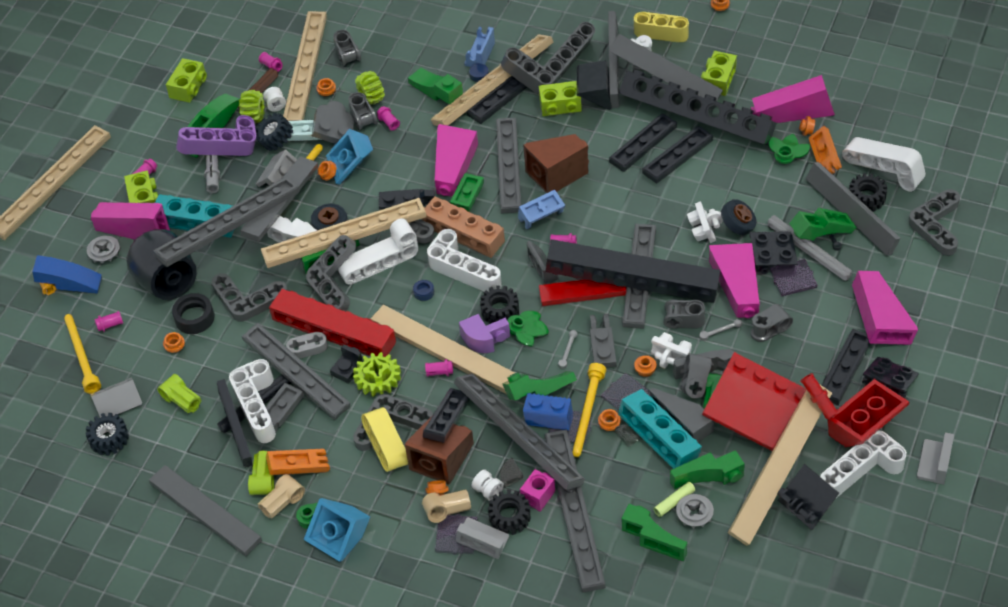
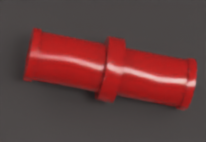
[800,373,838,419]

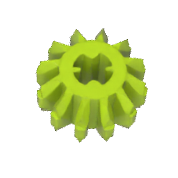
[355,71,385,105]
[239,90,265,124]

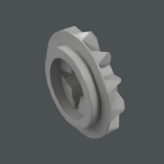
[87,236,120,264]
[676,494,714,529]

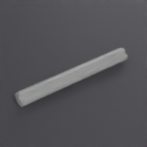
[767,215,852,281]

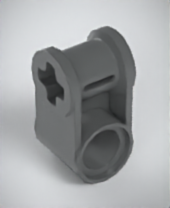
[333,30,361,66]
[348,92,378,130]
[663,300,705,329]
[751,304,793,342]
[681,353,711,398]

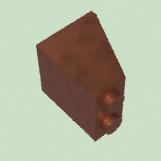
[523,134,589,193]
[405,416,474,485]

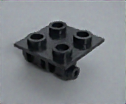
[749,231,798,274]
[862,357,919,399]
[777,464,839,530]

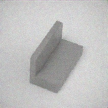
[256,149,297,187]
[90,378,142,418]
[917,432,954,484]
[456,518,509,559]

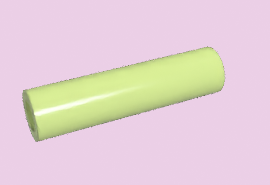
[653,482,695,517]

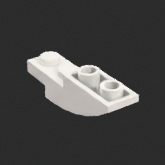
[267,216,317,243]

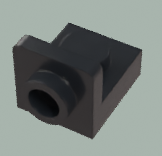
[330,345,363,384]

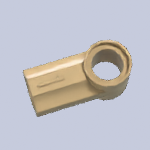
[258,474,305,519]
[422,490,471,523]

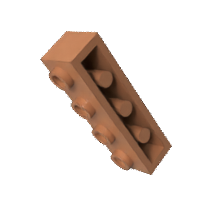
[422,197,505,258]

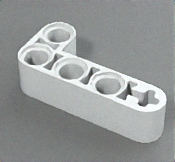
[842,137,925,192]
[338,218,418,284]
[427,229,502,292]
[229,359,276,443]
[820,430,906,498]

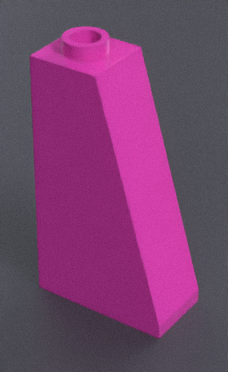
[751,75,835,123]
[435,124,478,197]
[91,202,170,240]
[709,243,760,318]
[852,270,918,345]

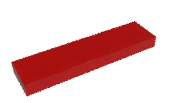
[539,279,626,306]

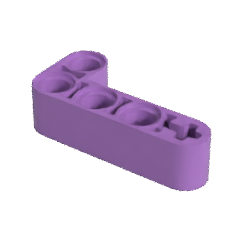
[176,115,256,156]

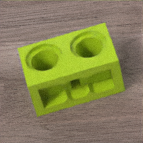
[701,51,737,96]
[166,58,207,103]
[539,81,582,116]
[124,170,158,203]

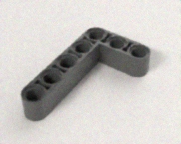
[501,22,595,94]

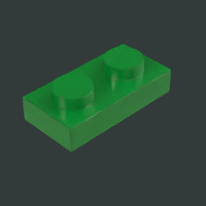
[450,173,484,212]

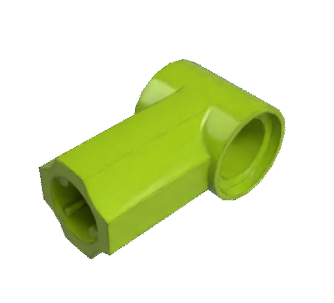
[157,374,202,413]
[248,451,274,495]

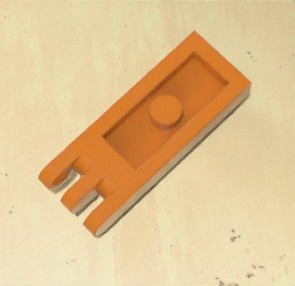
[809,126,842,175]
[266,449,330,475]

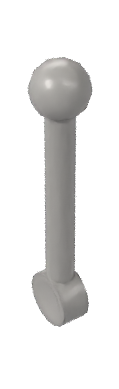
[700,319,742,341]
[558,330,577,369]

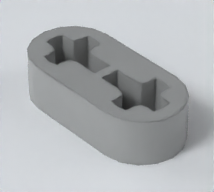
[286,332,328,359]

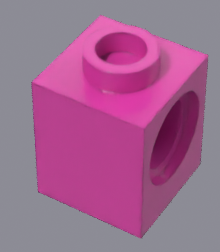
[520,469,555,512]

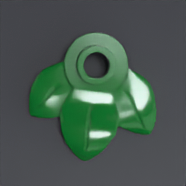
[769,134,810,164]
[507,310,549,347]

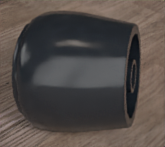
[126,229,197,300]

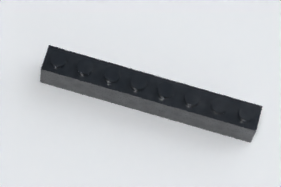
[545,239,720,303]

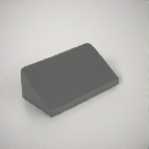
[526,240,559,284]

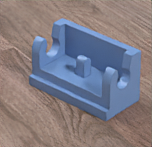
[464,27,495,67]
[518,190,565,229]

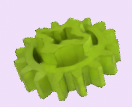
[353,352,401,397]

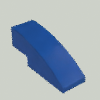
[32,255,102,294]

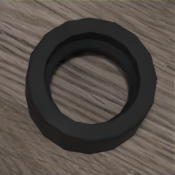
[172,293,215,334]

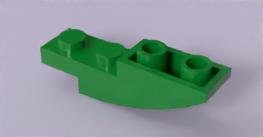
[187,94,240,158]

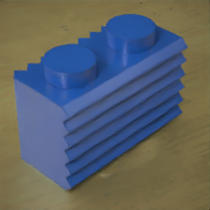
[523,393,574,430]

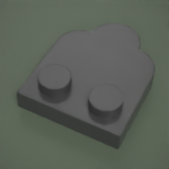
[311,101,354,144]

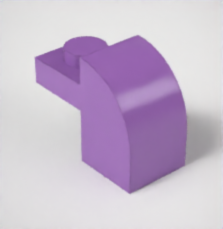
[459,314,510,353]

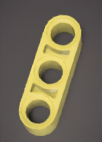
[634,12,689,42]
[361,407,408,472]

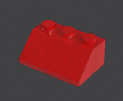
[827,379,909,447]

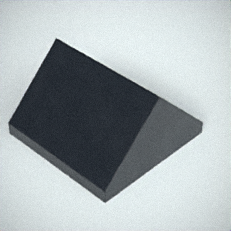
[577,60,612,110]

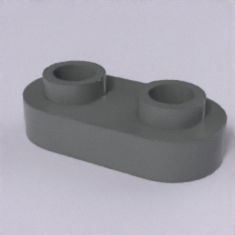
[408,219,434,243]

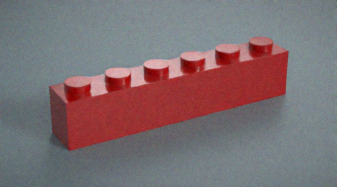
[269,289,396,357]

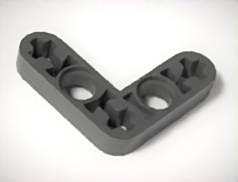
[909,189,960,256]
[306,235,356,311]
[211,273,288,322]
[353,394,433,451]

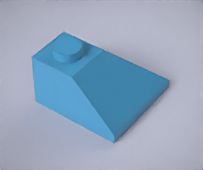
[326,129,373,185]
[304,498,370,562]

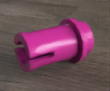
[259,52,283,72]
[377,106,400,130]
[132,159,158,175]
[550,233,577,244]
[94,311,123,332]
[425,359,453,377]

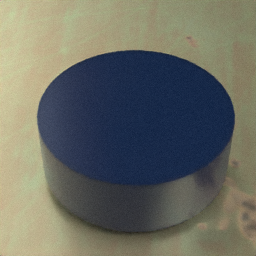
[469,64,489,82]
[413,280,435,301]

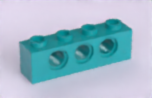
[155,194,235,238]
[618,389,702,469]

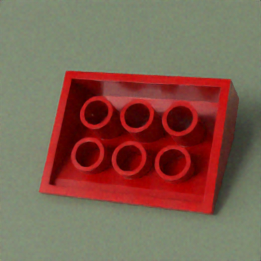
[702,352,806,451]

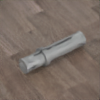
[204,155,220,193]

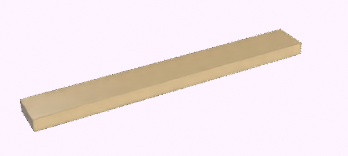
[283,11,327,121]
[431,34,553,126]
[0,125,111,240]
[261,198,426,268]
[371,305,514,394]
[728,385,832,546]

